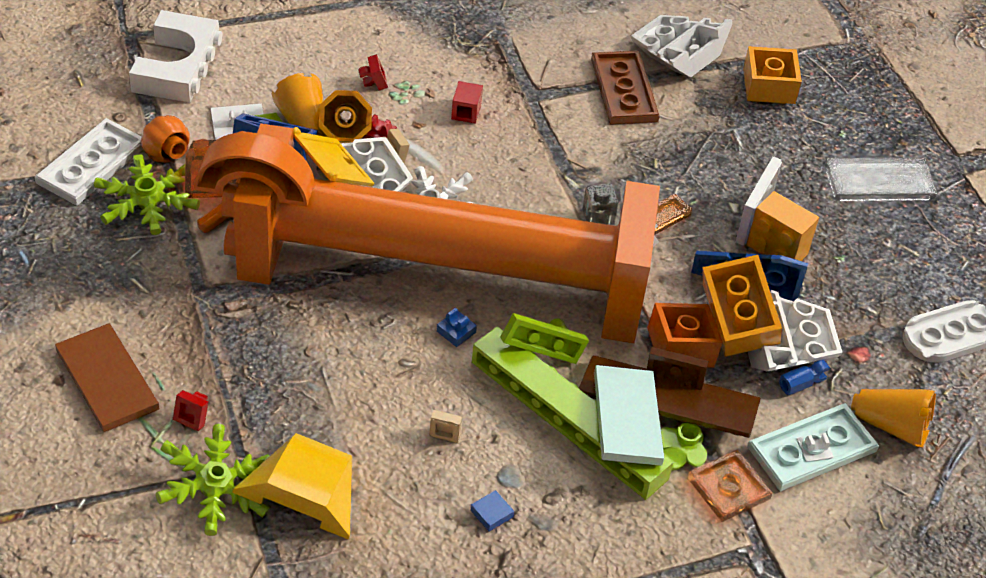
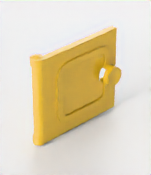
[293,127,375,187]

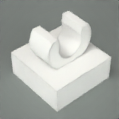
[797,433,834,462]

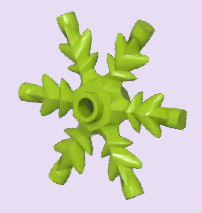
[94,154,200,235]
[156,424,270,536]

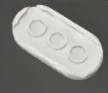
[903,300,986,363]

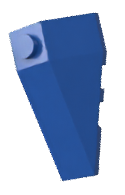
[691,251,809,302]

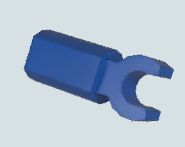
[779,360,830,395]

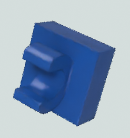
[436,308,477,347]

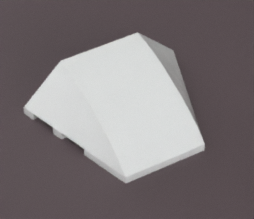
[631,15,733,77]
[305,137,413,192]
[748,290,842,371]

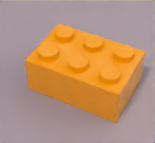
[703,255,782,357]

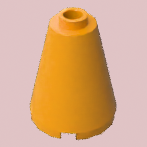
[271,73,327,137]
[851,389,936,448]

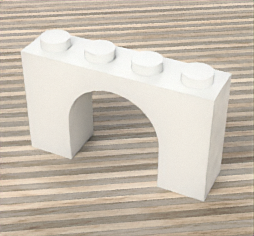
[129,10,222,103]

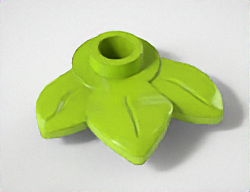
[661,422,707,470]

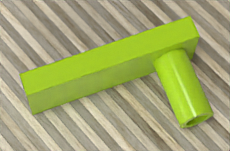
[500,313,589,364]

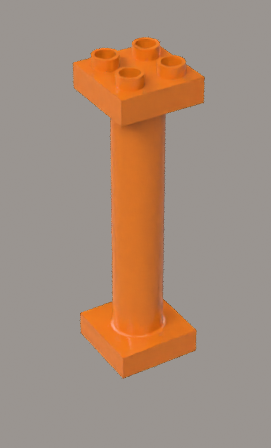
[221,123,660,344]

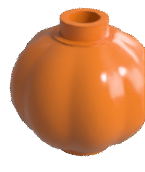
[141,115,190,163]

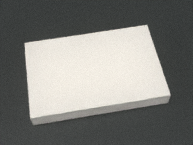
[735,157,782,246]

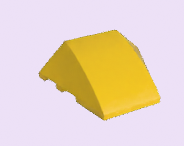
[232,433,352,540]

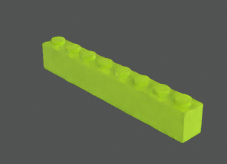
[472,326,673,500]

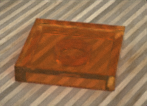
[687,449,773,522]

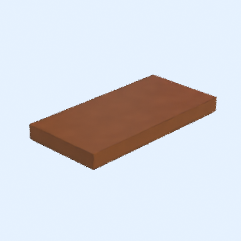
[591,50,660,125]
[55,323,160,432]

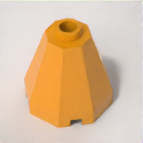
[319,90,372,143]

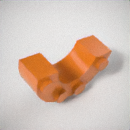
[194,131,315,207]

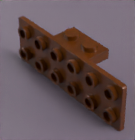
[579,347,761,438]

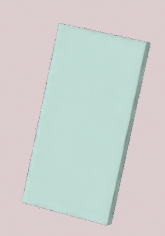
[594,365,664,466]
[747,403,879,492]

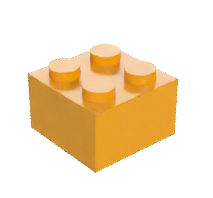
[743,46,802,104]
[746,191,819,261]

